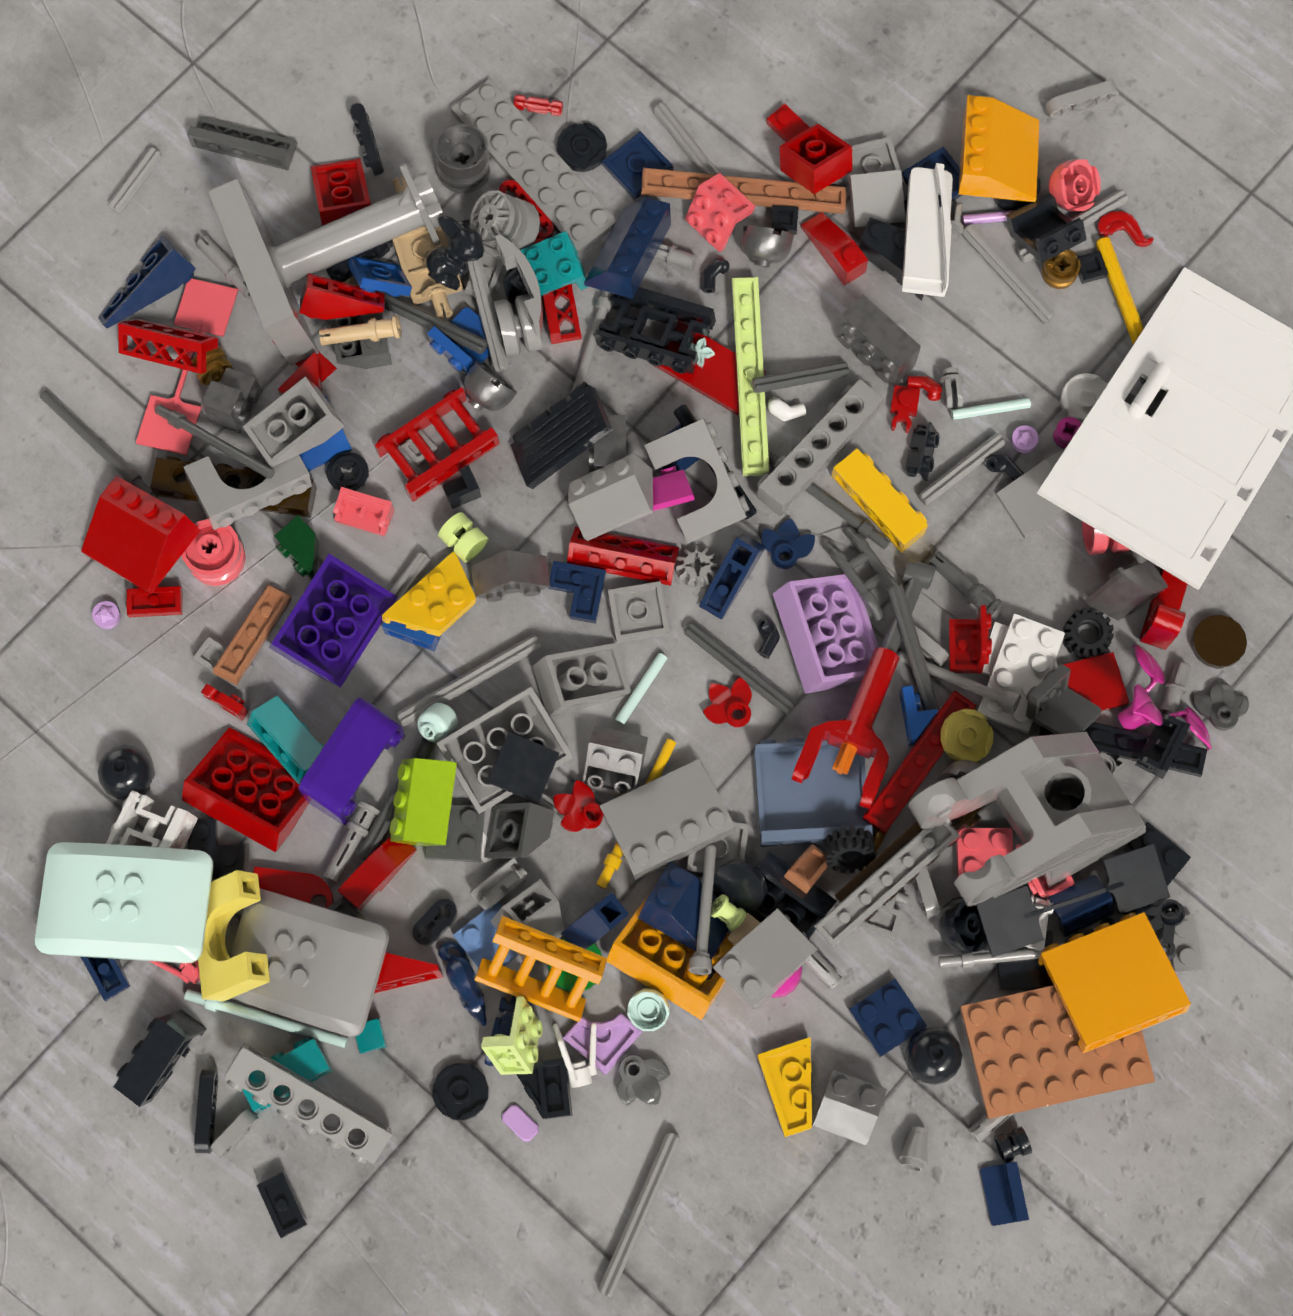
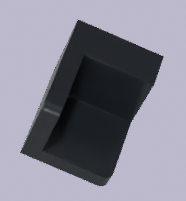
[442,465,481,509]

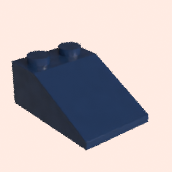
[638,862,729,960]

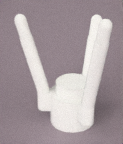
[553,1023,597,1088]

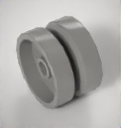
[493,294,542,357]

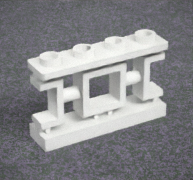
[106,790,198,849]

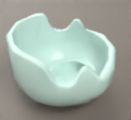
[627,988,670,1031]

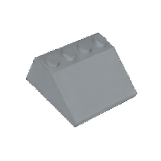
[435,687,573,814]
[600,759,735,880]

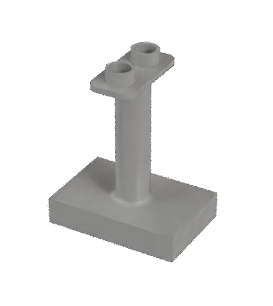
[208,163,444,366]

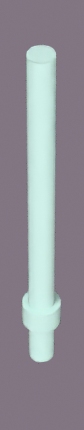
[184,989,348,1048]

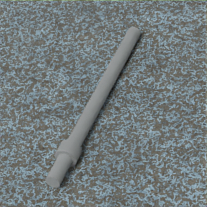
[570,291,613,399]
[938,945,1060,969]

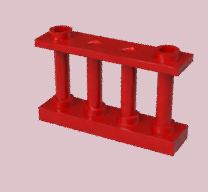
[375,387,499,502]

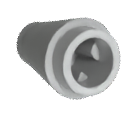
[899,1126,928,1172]

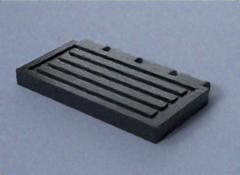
[511,381,613,489]

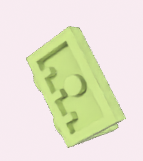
[481,996,543,1075]

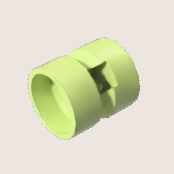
[438,512,489,563]

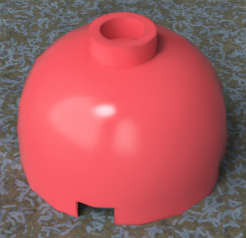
[1049,159,1100,211]

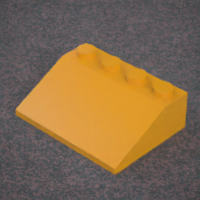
[958,95,1039,202]
[607,887,734,1020]

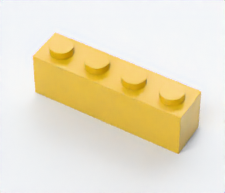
[831,448,928,553]

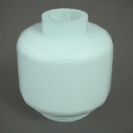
[417,703,458,743]

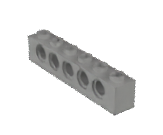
[756,379,884,517]
[224,1043,392,1164]

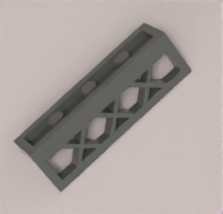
[187,117,297,171]

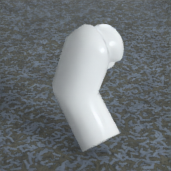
[767,396,806,421]

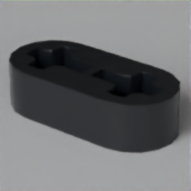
[412,899,458,946]

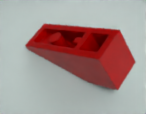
[801,212,868,286]
[299,273,385,320]

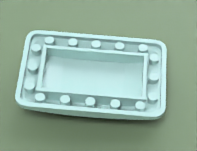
[35,842,213,963]

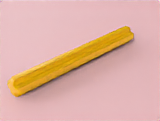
[1096,237,1144,345]

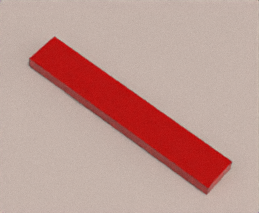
[862,690,977,835]

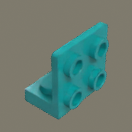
[520,231,589,296]

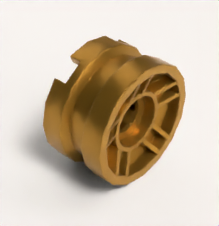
[1041,249,1081,289]
[192,347,233,386]

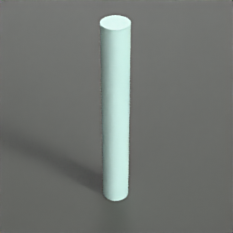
[951,398,1031,420]
[615,653,668,725]

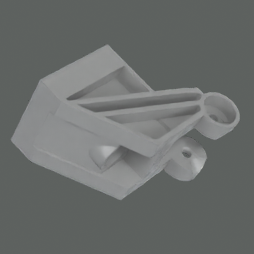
[908,732,1146,906]

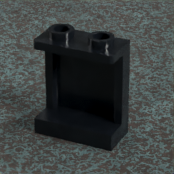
[1006,193,1087,263]

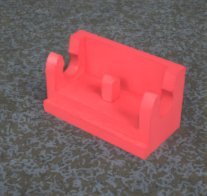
[333,487,394,537]

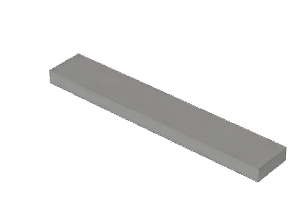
[814,824,960,948]

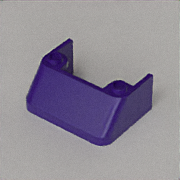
[299,697,406,827]

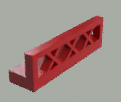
[533,238,582,344]
[118,318,218,374]
[567,526,679,586]

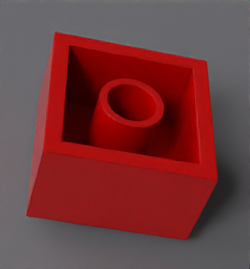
[779,123,852,194]

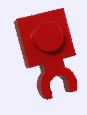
[890,385,920,433]
[201,683,248,721]

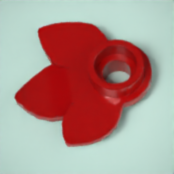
[703,677,752,728]
[553,780,603,832]

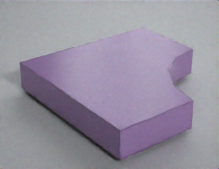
[563,1013,642,1075]

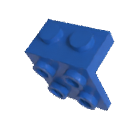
[427,307,502,374]

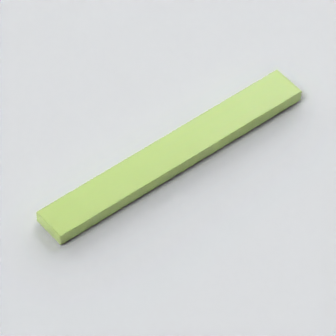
[732,277,769,476]

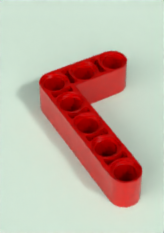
[1139,568,1188,650]

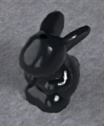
[425,216,484,291]

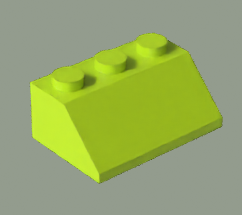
[390,758,457,846]

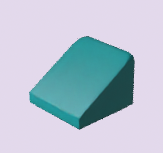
[355,1018,387,1054]

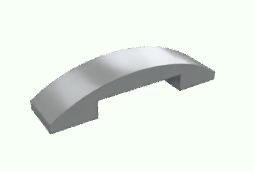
[495,234,543,336]

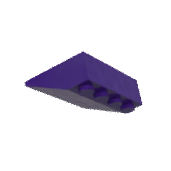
[269,554,398,688]

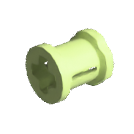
[711,894,746,931]

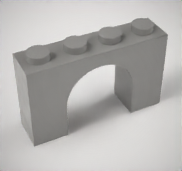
[644,419,750,543]
[184,455,312,530]

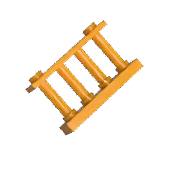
[475,916,607,1022]

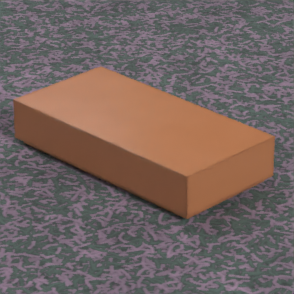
[784,844,828,894]

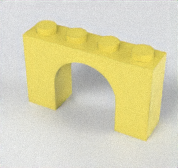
[198,870,270,1001]

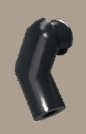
[703,257,730,293]
[985,455,1025,481]
[757,617,780,659]

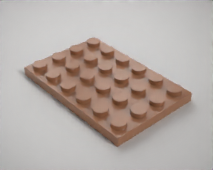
[960,985,1155,1119]

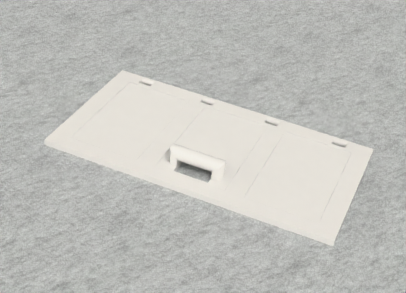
[1037,267,1293,590]

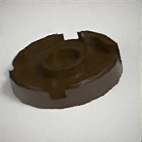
[1191,615,1247,669]

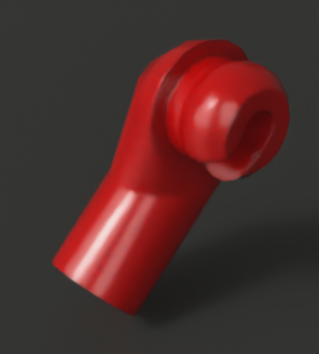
[907,376,943,401]

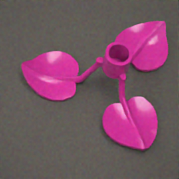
[1118,644,1212,751]

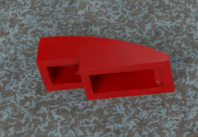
[337,837,417,912]

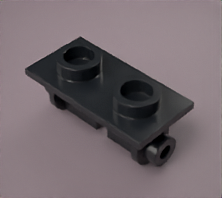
[503,267,528,303]
[905,422,940,481]

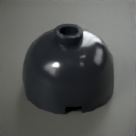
[97,745,155,801]
[938,897,987,952]
[905,1027,962,1085]

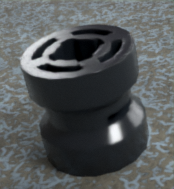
[994,1126,1032,1163]

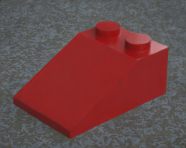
[311,158,371,226]
[374,952,444,994]

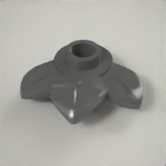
[1193,680,1249,731]
[617,1055,670,1106]

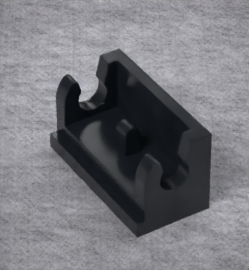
[1135,714,1191,779]

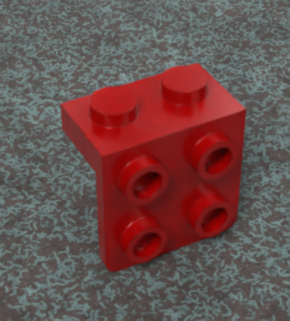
[948,605,992,674]

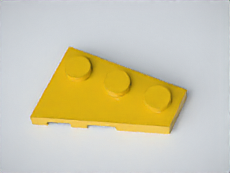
[757,1037,812,1138]

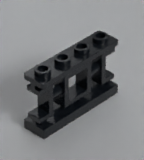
[594,287,716,374]

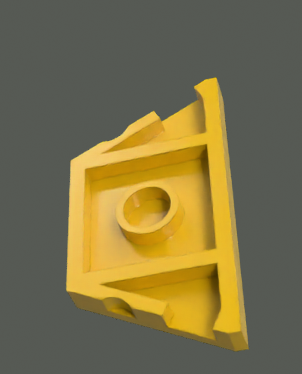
[382,552,476,636]

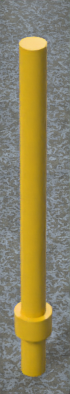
[596,739,677,889]

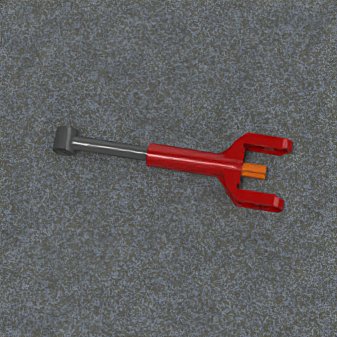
[791,558,936,809]

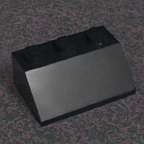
[749,851,837,940]

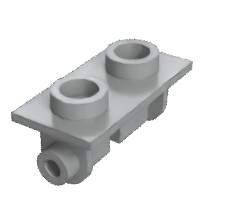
[470,858,529,911]

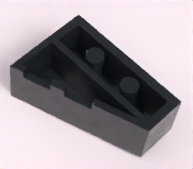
[859,217,924,301]

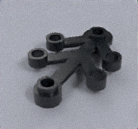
[1100,899,1185,960]

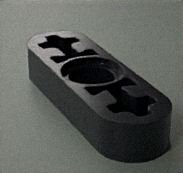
[194,1069,218,1154]

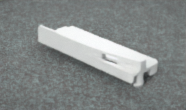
[902,163,952,297]

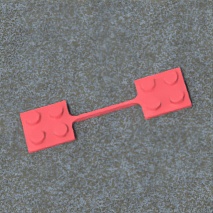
[136,279,238,456]

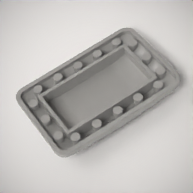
[230,889,389,1037]

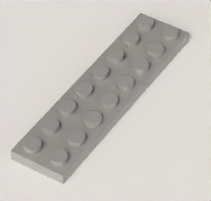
[451,79,617,255]

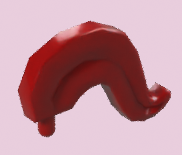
[1096,211,1154,247]

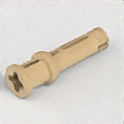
[319,315,402,346]

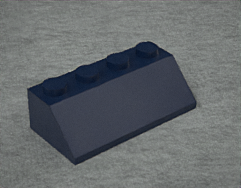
[584,197,671,299]

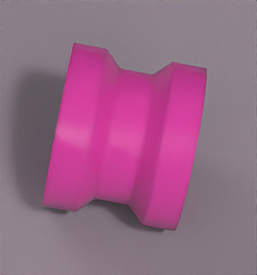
[1053,417,1081,449]

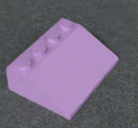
[773,574,879,694]

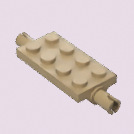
[392,176,463,319]

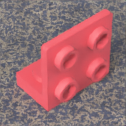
[685,173,756,252]

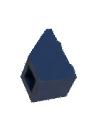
[561,892,629,949]

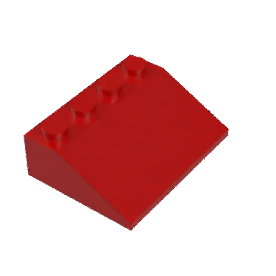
[81,476,201,594]
[182,727,309,853]

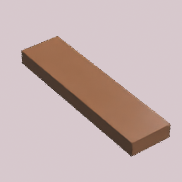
[213,584,292,685]

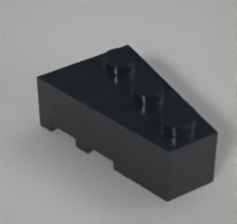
[113,1009,207,1107]

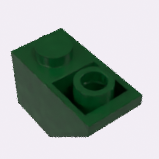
[274,515,319,580]

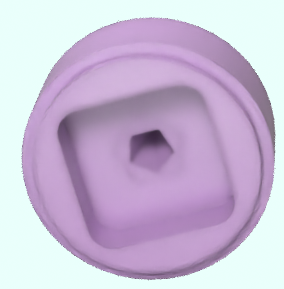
[1011,425,1039,453]
[92,601,121,629]

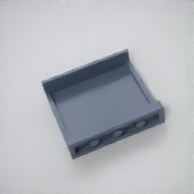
[754,738,873,847]

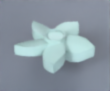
[689,338,715,368]

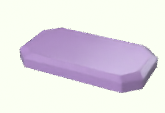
[502,1105,539,1141]

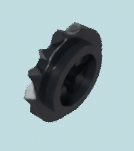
[326,452,369,491]

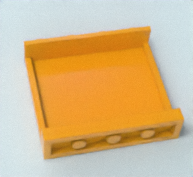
[1038,912,1191,1053]

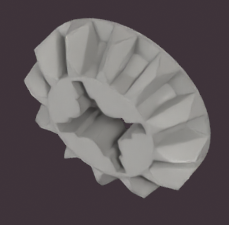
[676,545,719,588]

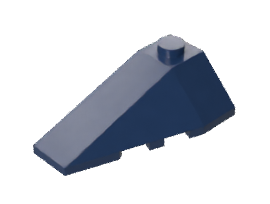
[98,235,196,329]

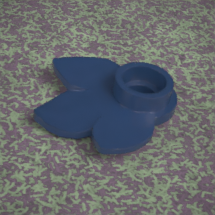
[761,519,815,569]

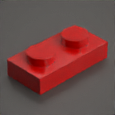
[766,104,810,142]
[127,586,183,618]

